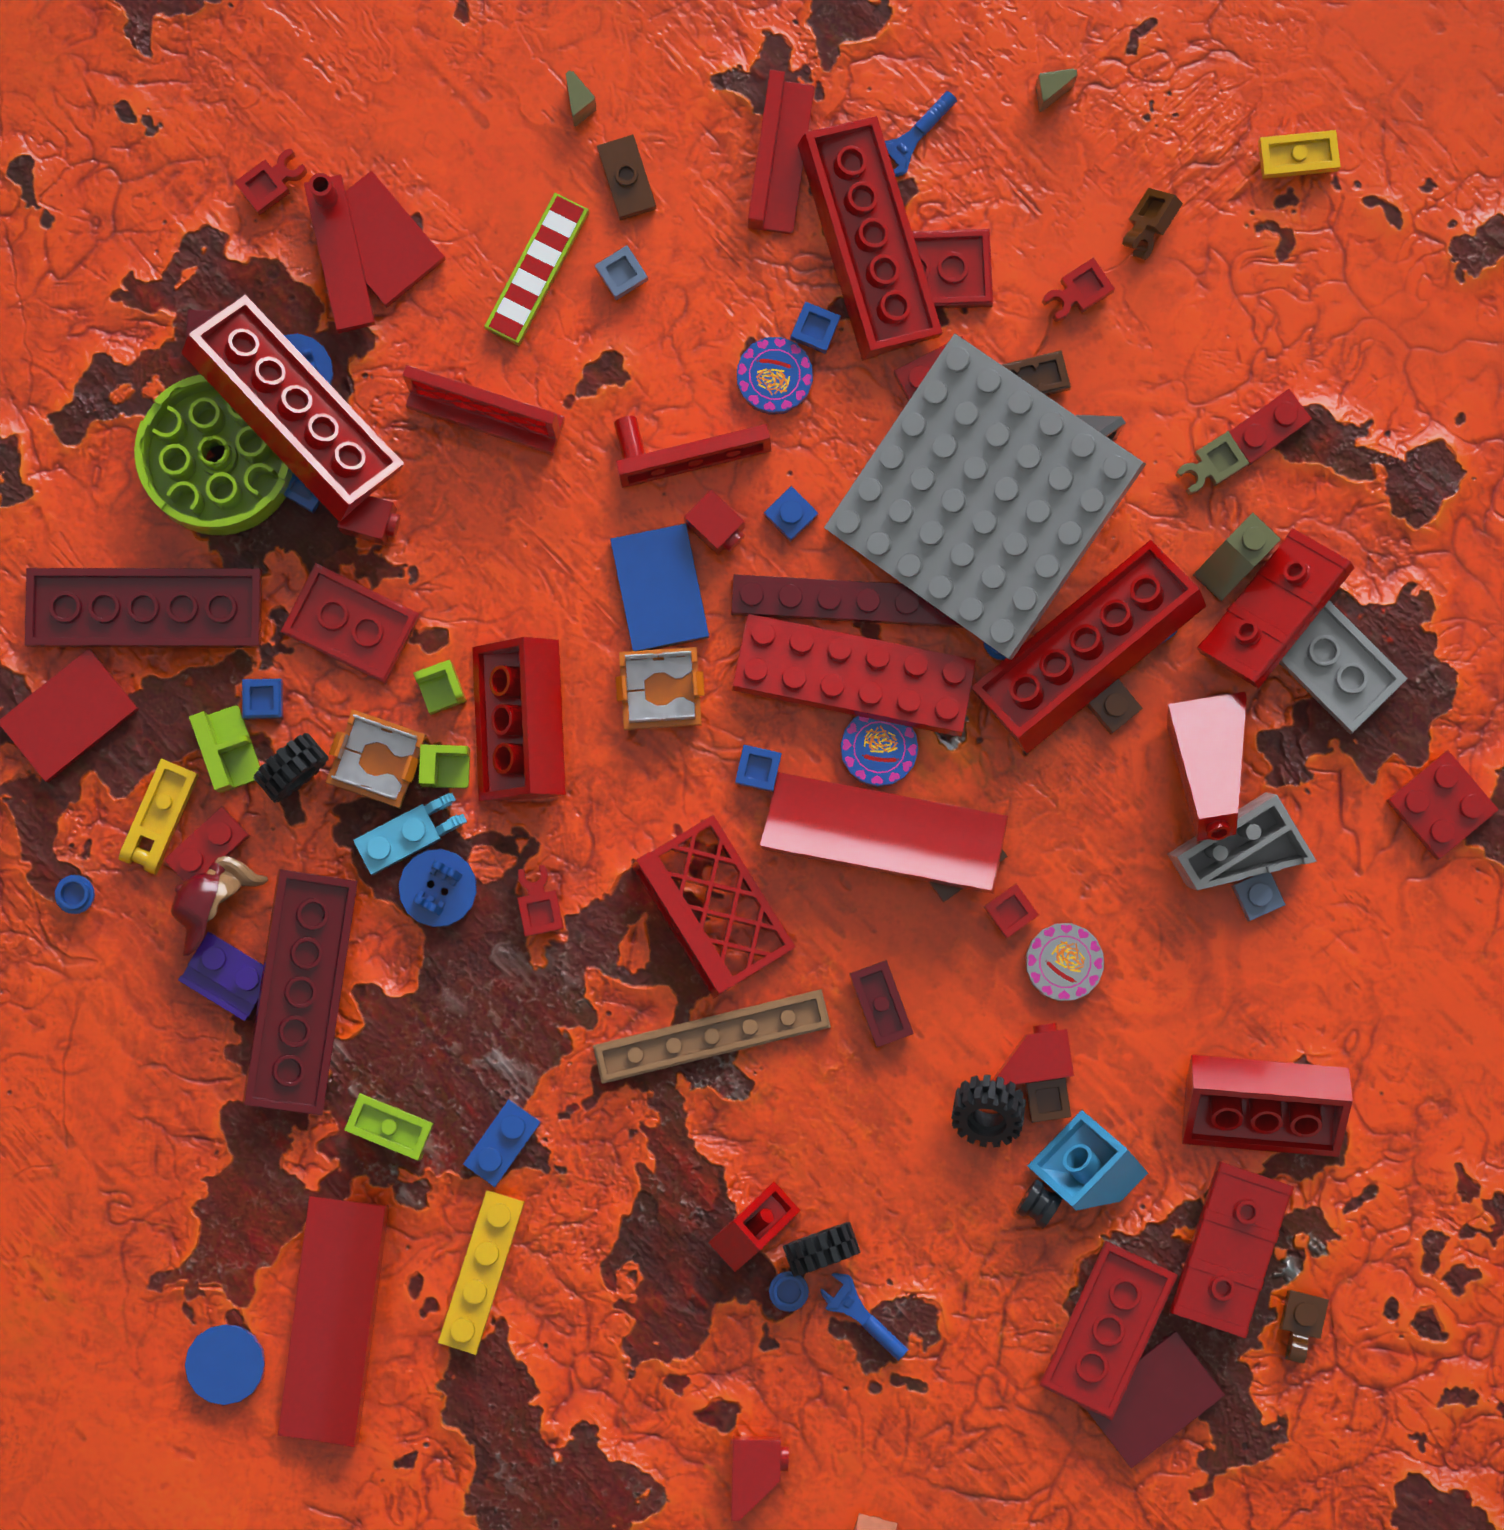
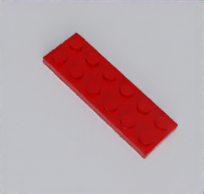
[732,614,976,737]

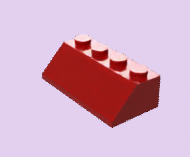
[472,637,566,801]
[1182,1055,1353,1157]

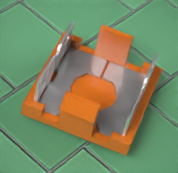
[615,647,705,731]
[326,709,426,809]

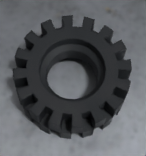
[253,733,329,803]
[951,1075,1026,1148]
[783,1222,861,1277]

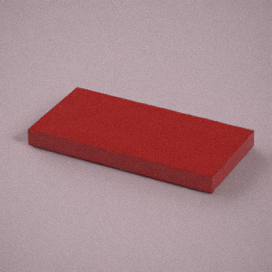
[1039,1241,1178,1421]

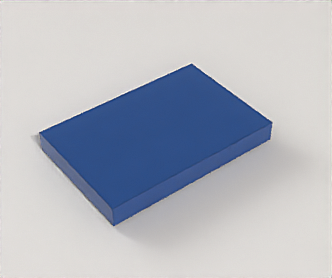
[610,523,709,651]

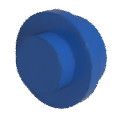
[55,875,95,914]
[769,1271,809,1312]

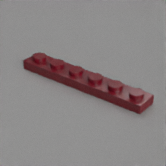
[731,574,963,628]

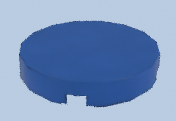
[185,1324,265,1405]

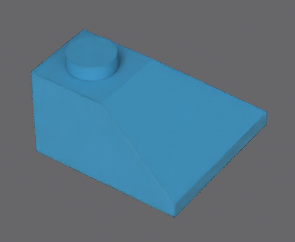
[1027,1110,1148,1211]

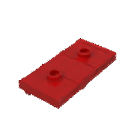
[1197,528,1355,689]
[1169,1161,1294,1338]

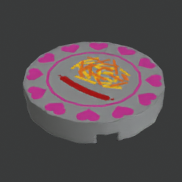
[1025,923,1104,1001]

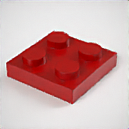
[1386,750,1499,860]

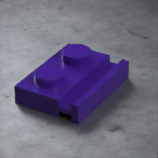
[178,932,264,1021]

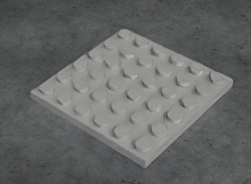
[824,333,1146,660]

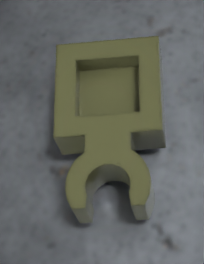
[1175,431,1249,495]

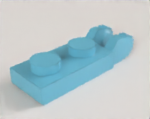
[353,793,467,875]

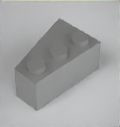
[1167,792,1317,891]

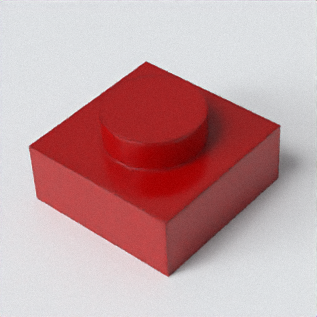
[984,884,1039,938]

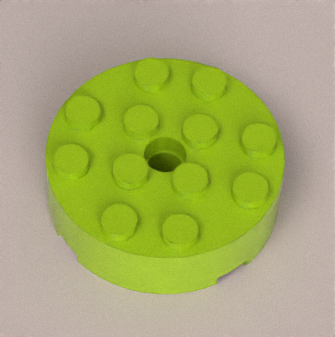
[134,375,293,535]

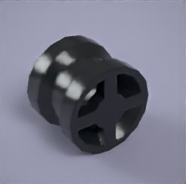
[1016,1179,1062,1229]

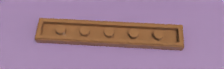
[593,989,831,1084]

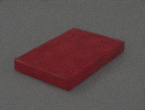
[1085,1330,1225,1469]

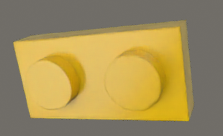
[1258,130,1341,179]

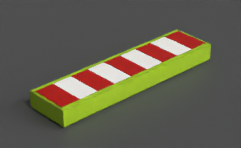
[484,193,589,346]

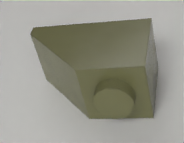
[1193,513,1281,601]

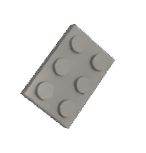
[1279,601,1408,734]

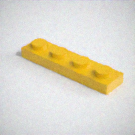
[438,1190,525,1355]

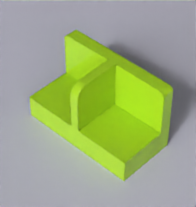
[189,705,260,794]
[344,1093,434,1161]

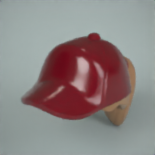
[171,856,268,956]

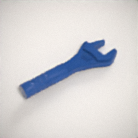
[885,91,957,177]
[820,1273,909,1361]

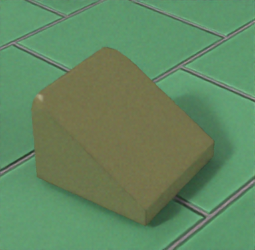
[1035,68,1077,112]
[566,71,596,127]

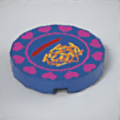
[737,337,813,415]
[840,716,918,787]

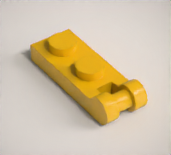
[119,759,199,875]

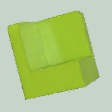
[413,659,467,715]
[419,744,471,789]

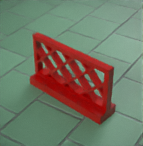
[403,365,565,455]
[632,815,795,999]

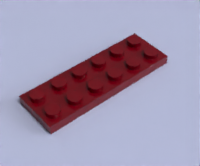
[25,568,262,648]
[242,869,358,1115]

